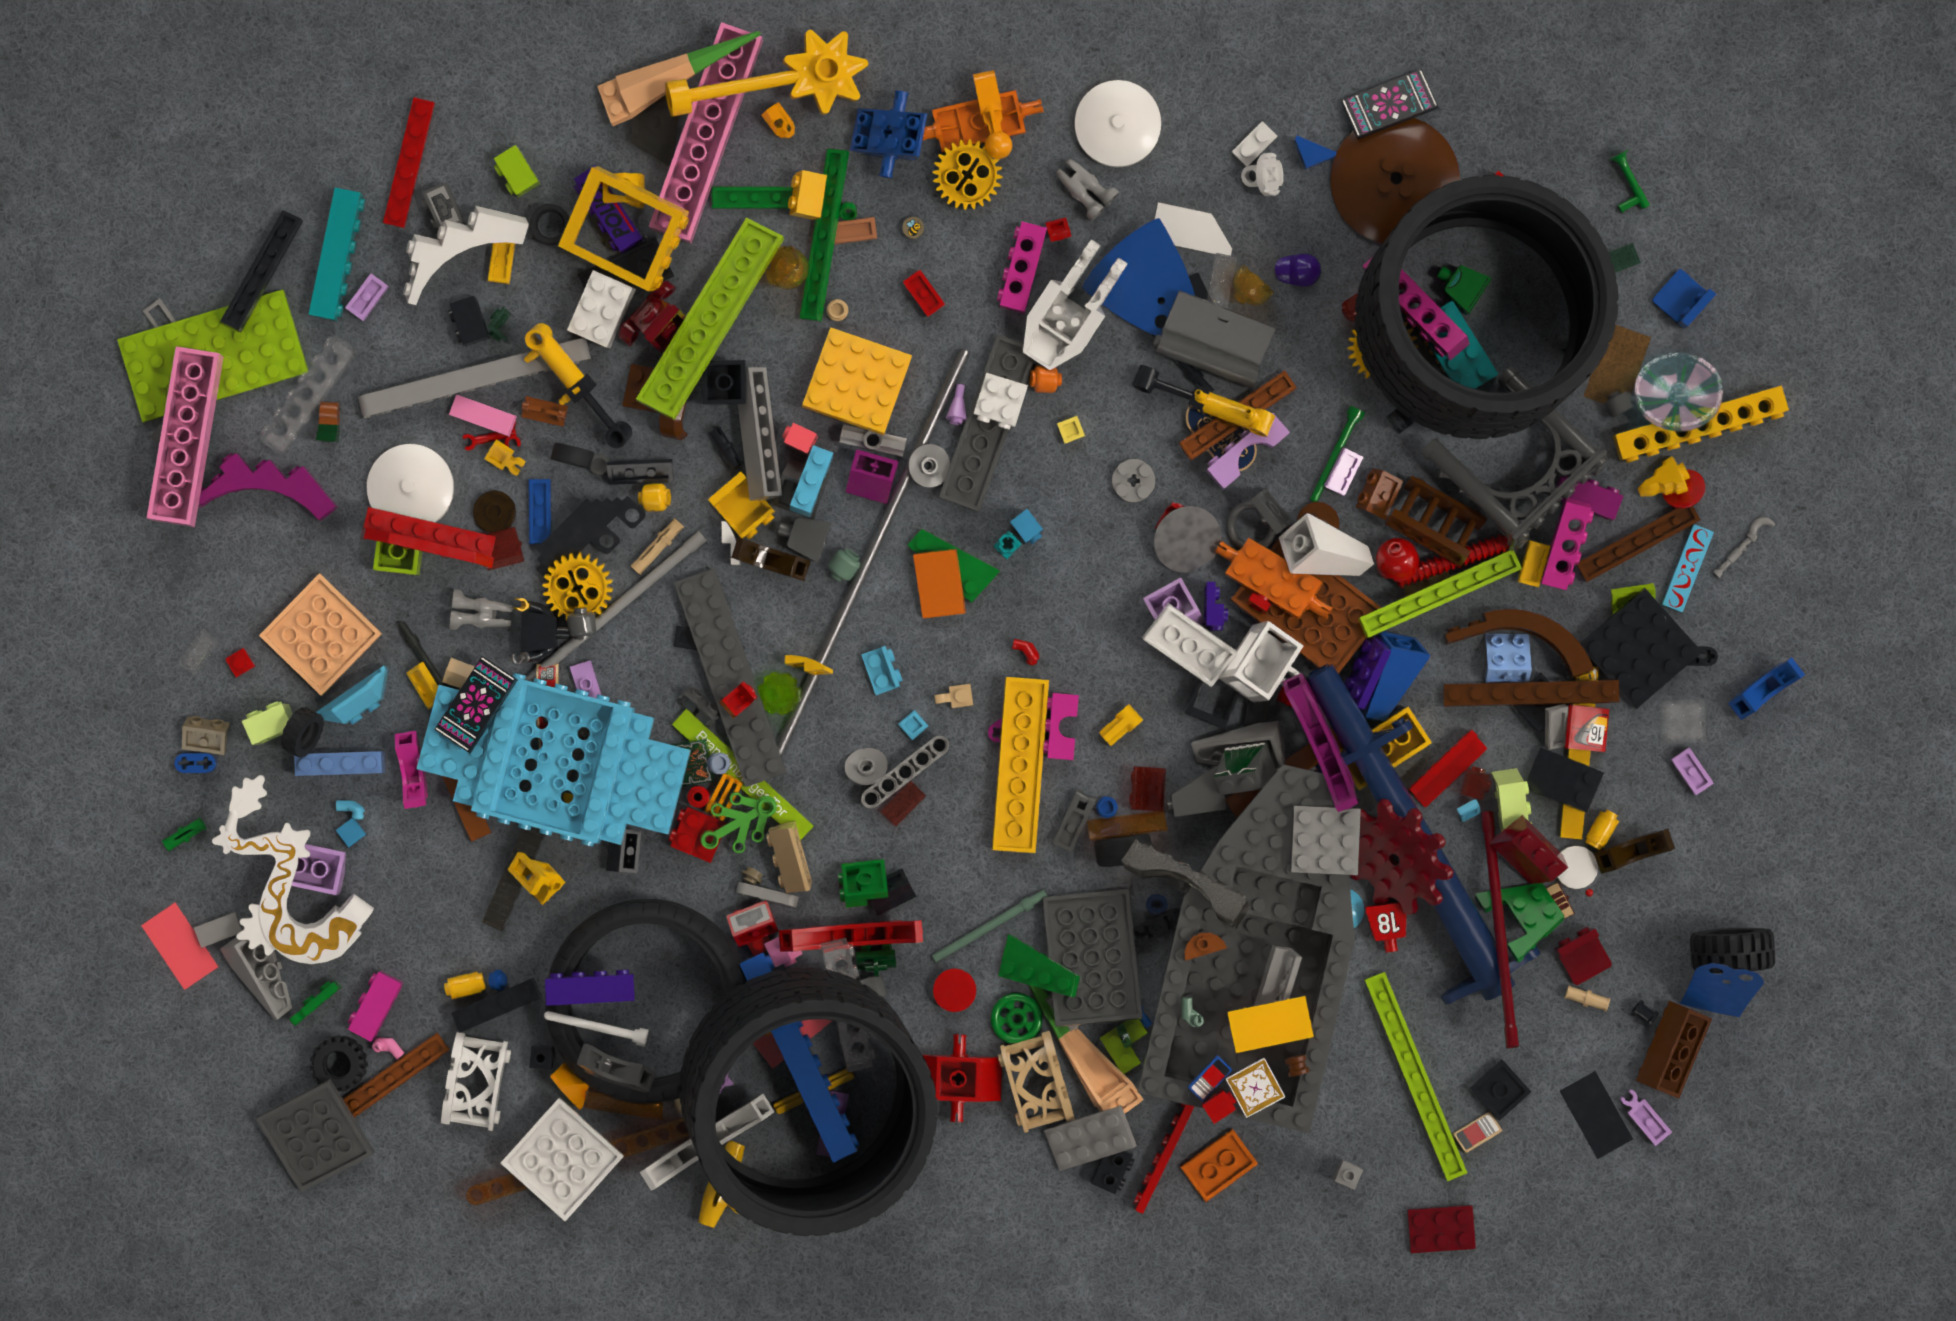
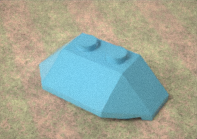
[317,665,389,725]

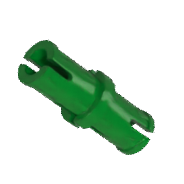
[162,817,207,851]

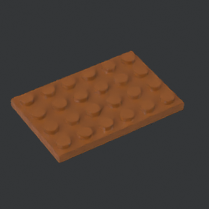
[1230,532,1382,674]

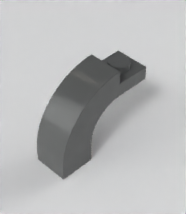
[577,1044,656,1093]

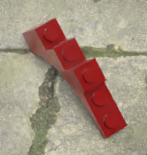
[779,920,923,952]

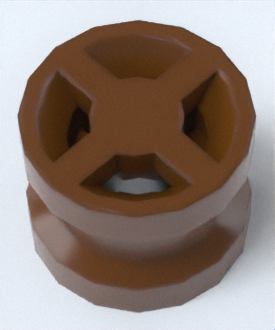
[1284,1054,1310,1077]

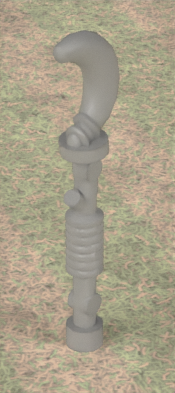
[1713,517,1775,578]

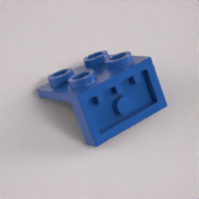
[1652,269,1716,329]

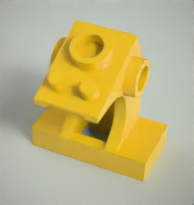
[508,852,566,905]

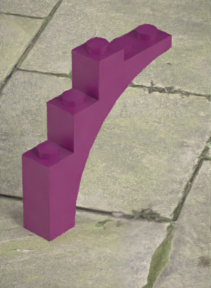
[198,453,338,521]
[1282,673,1358,812]

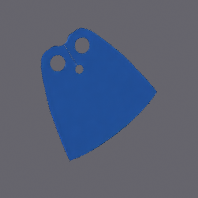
[1082,218,1195,336]

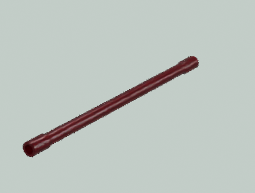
[1480,811,1519,1048]

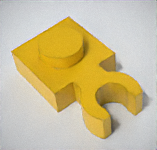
[484,439,526,476]

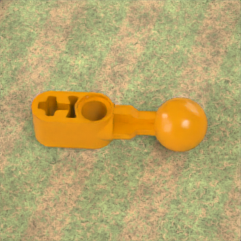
[973,70,1012,159]

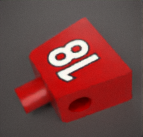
[1364,902,1407,953]

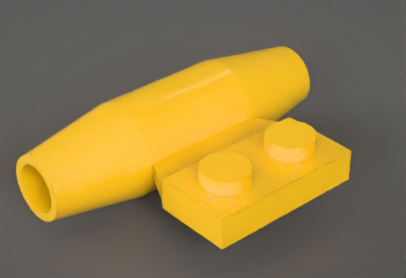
[698,1140,745,1228]

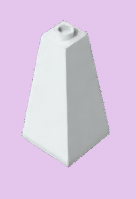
[1279,513,1374,576]

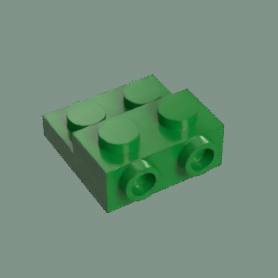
[838,859,888,908]

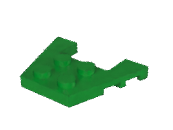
[1475,883,1564,963]

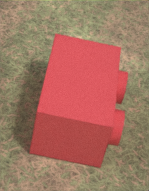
[782,423,818,456]

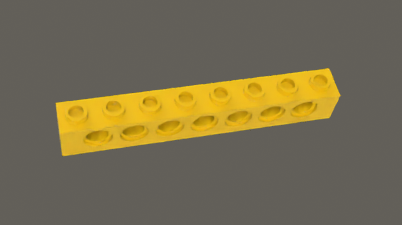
[1612,385,1789,463]

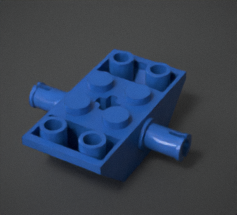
[850,90,927,179]

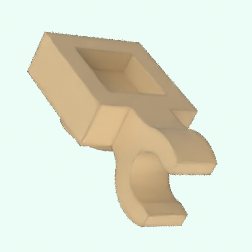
[934,684,973,708]

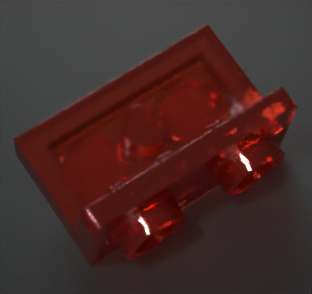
[1129,766,1166,812]

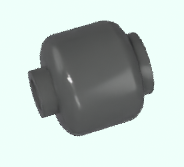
[567,608,596,640]

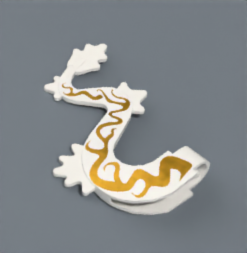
[212,775,374,964]

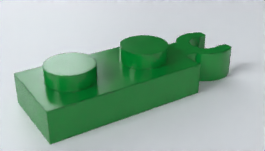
[289,981,342,1026]

